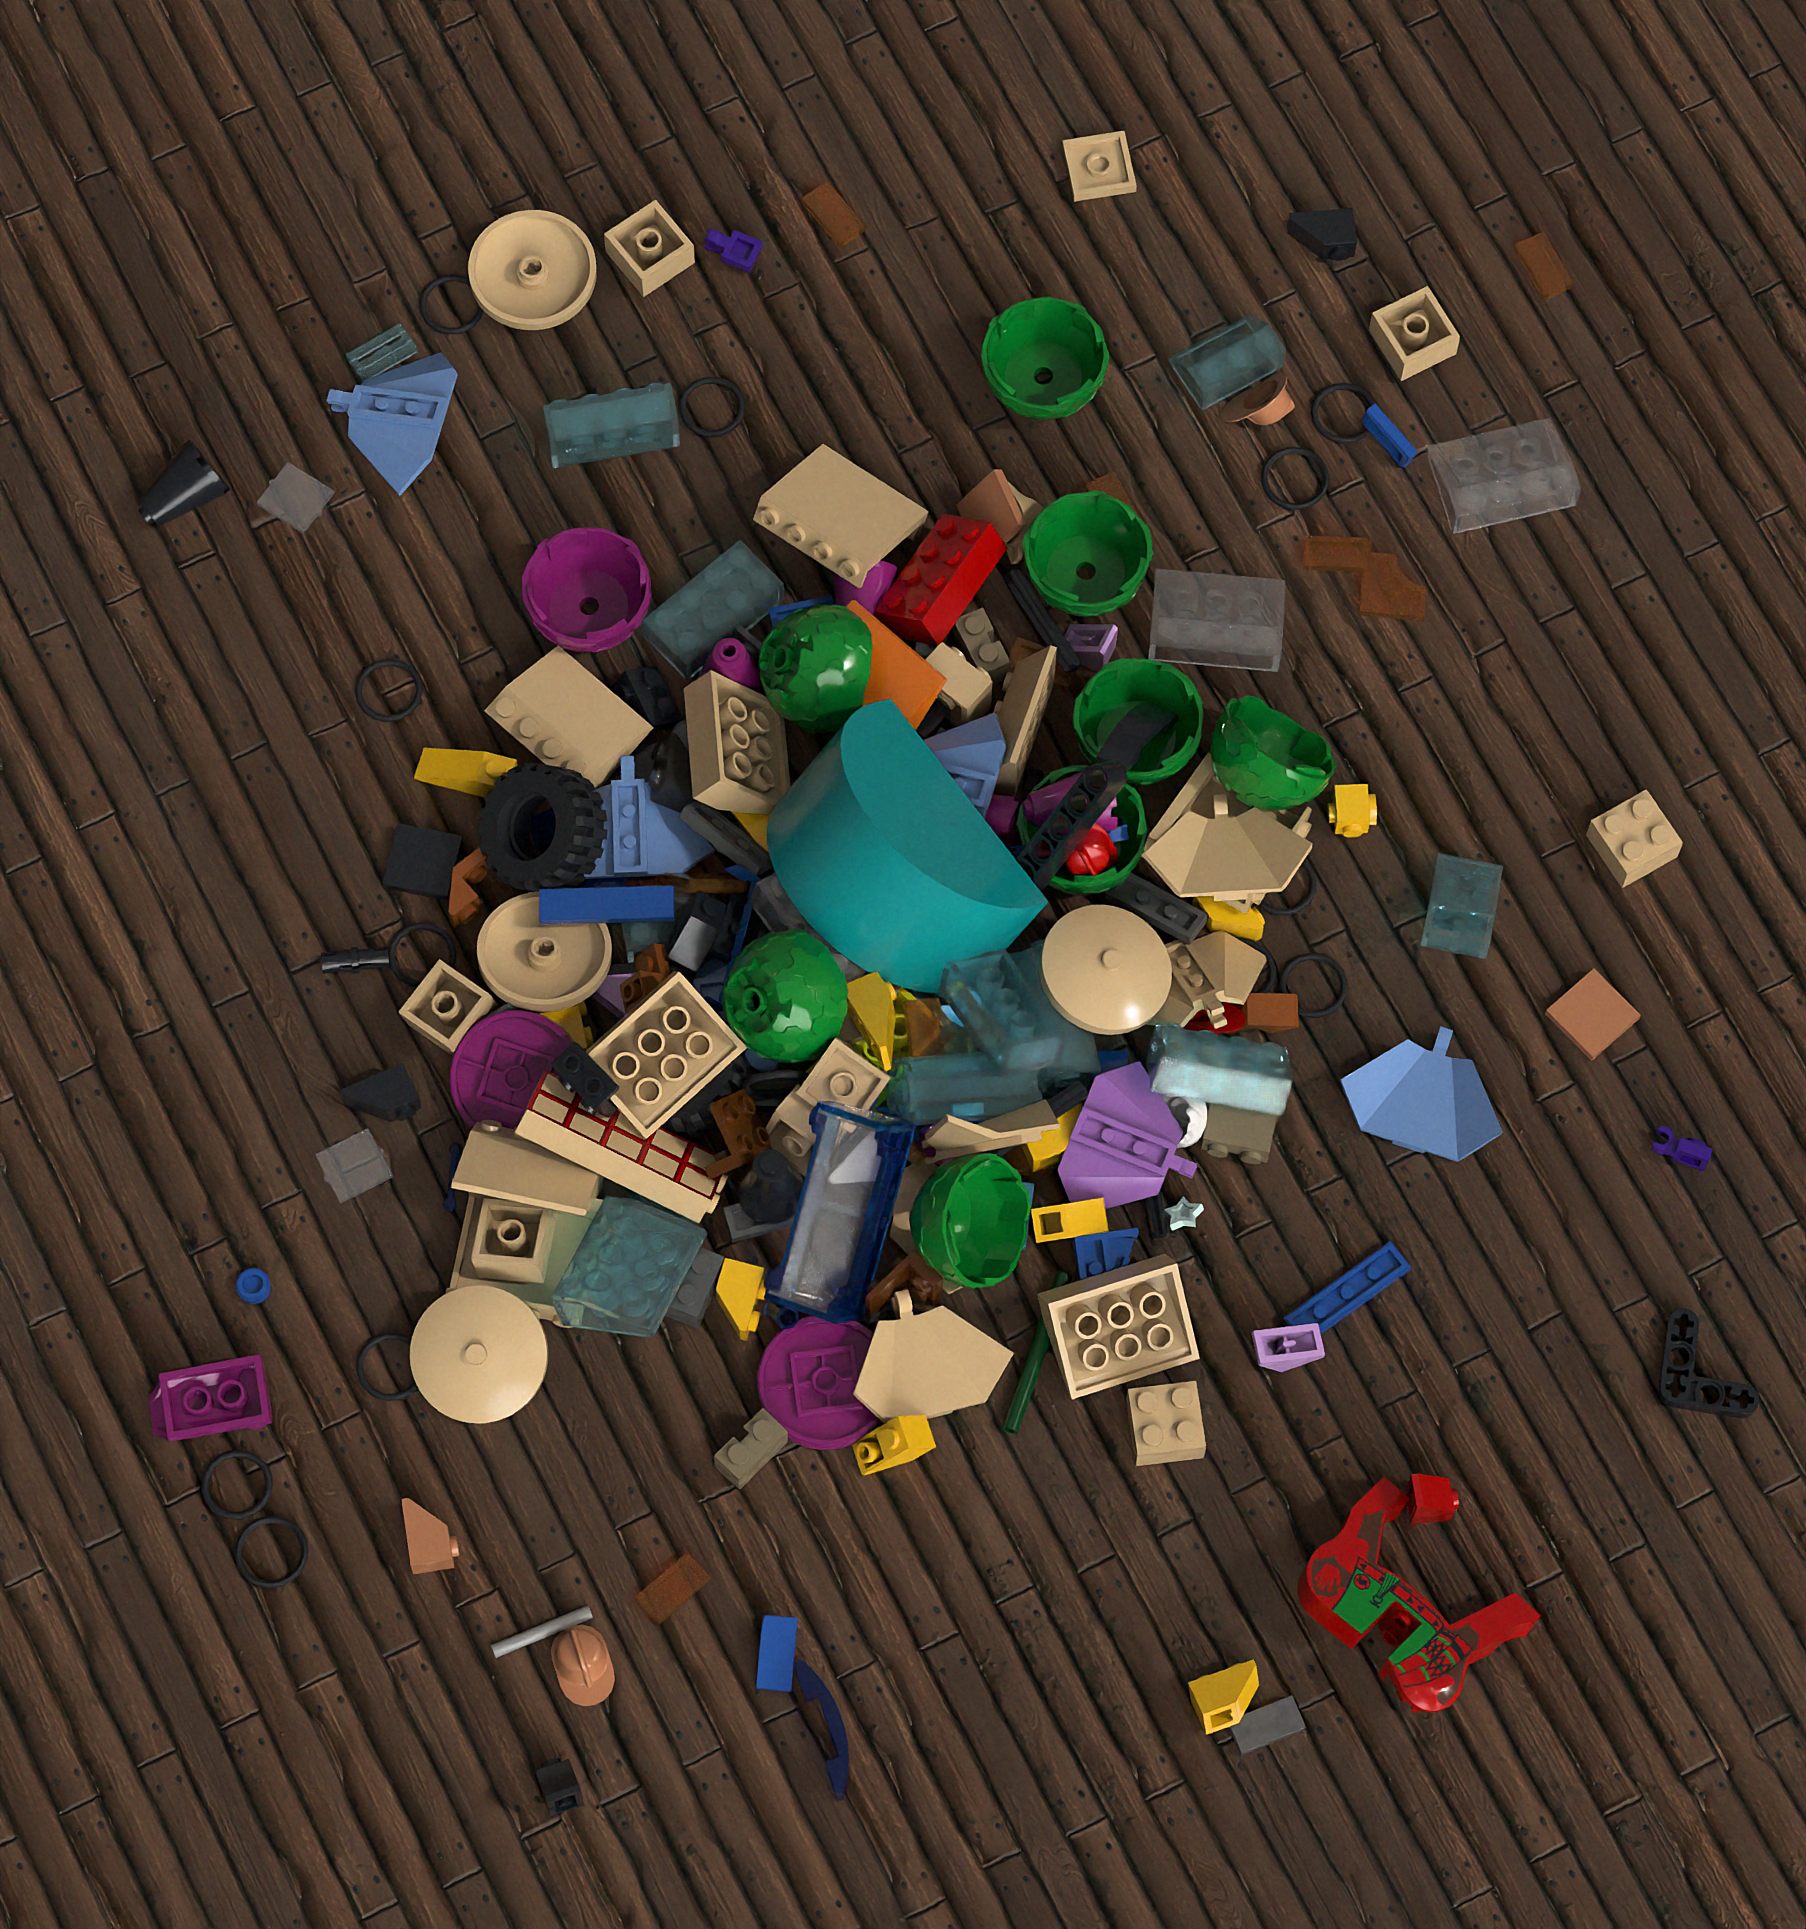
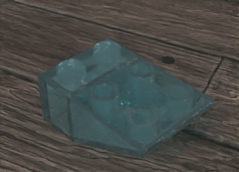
[1420,853,1503,959]

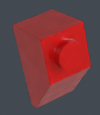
[1405,1473,1459,1526]

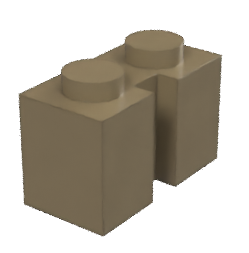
[952,607,1011,685]
[1201,1101,1277,1164]
[714,1408,788,1490]

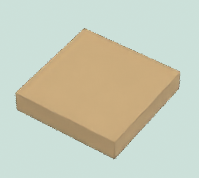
[1062,131,1137,202]
[796,1037,892,1133]

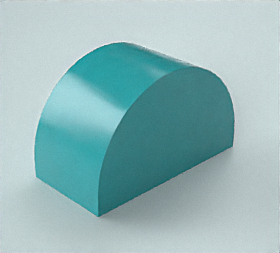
[767,699,1048,993]

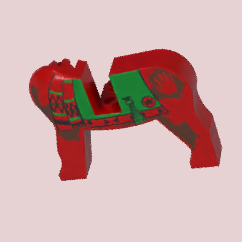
[1297,1476,1541,1713]

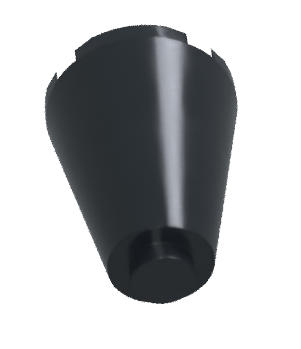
[138,440,230,526]
[737,1149,805,1224]

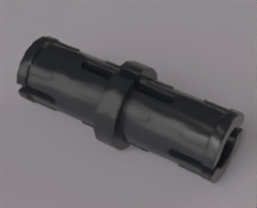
[321,946,390,974]

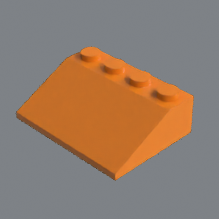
[846,600,948,731]

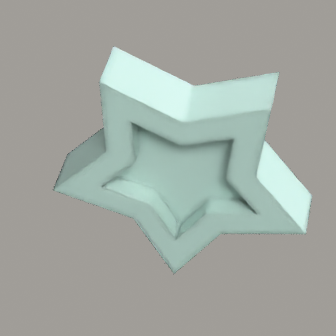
[1164,1196,1204,1231]

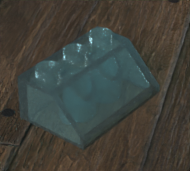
[1168,314,1286,410]

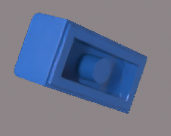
[756,1615,798,1692]

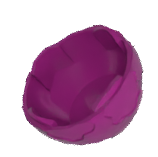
[522,527,652,652]

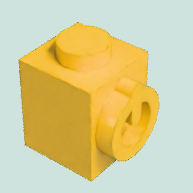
[1327,784,1377,837]

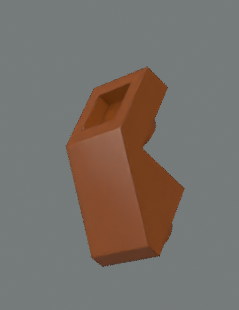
[448,848,489,928]
[619,943,671,1014]
[1226,993,1299,1034]

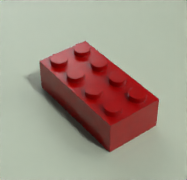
[874,514,1008,646]

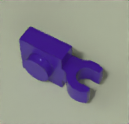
[704,228,763,274]
[1651,1126,1713,1171]

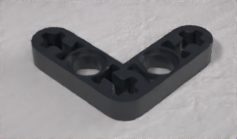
[1658,1308,1759,1418]

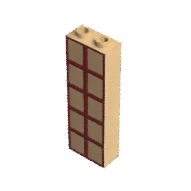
[515,1070,728,1223]

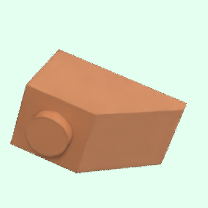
[401,1498,460,1574]

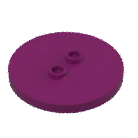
[449,1010,574,1129]
[757,1314,882,1450]

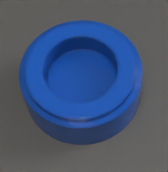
[236,1268,271,1304]

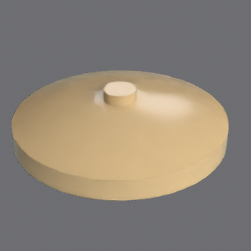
[468,210,597,330]
[477,891,612,1012]
[1038,905,1172,1035]
[410,1285,548,1423]

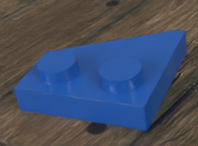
[1072,1227,1139,1281]

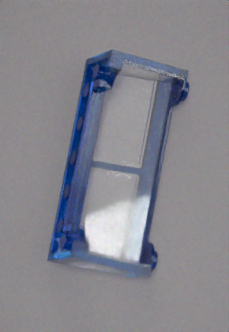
[764,1101,917,1324]

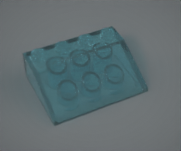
[550,1196,707,1338]

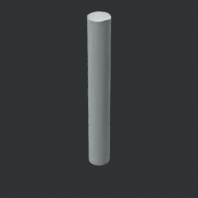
[491,1605,593,1658]

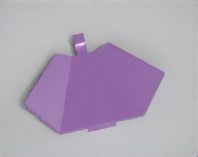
[1057,1061,1198,1209]

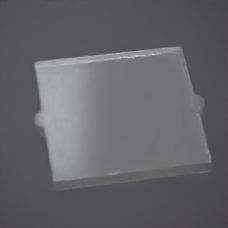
[257,462,334,534]
[315,1128,393,1204]

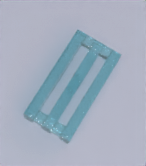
[346,323,418,383]

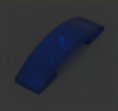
[794,1660,849,1802]

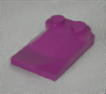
[148,1354,272,1442]

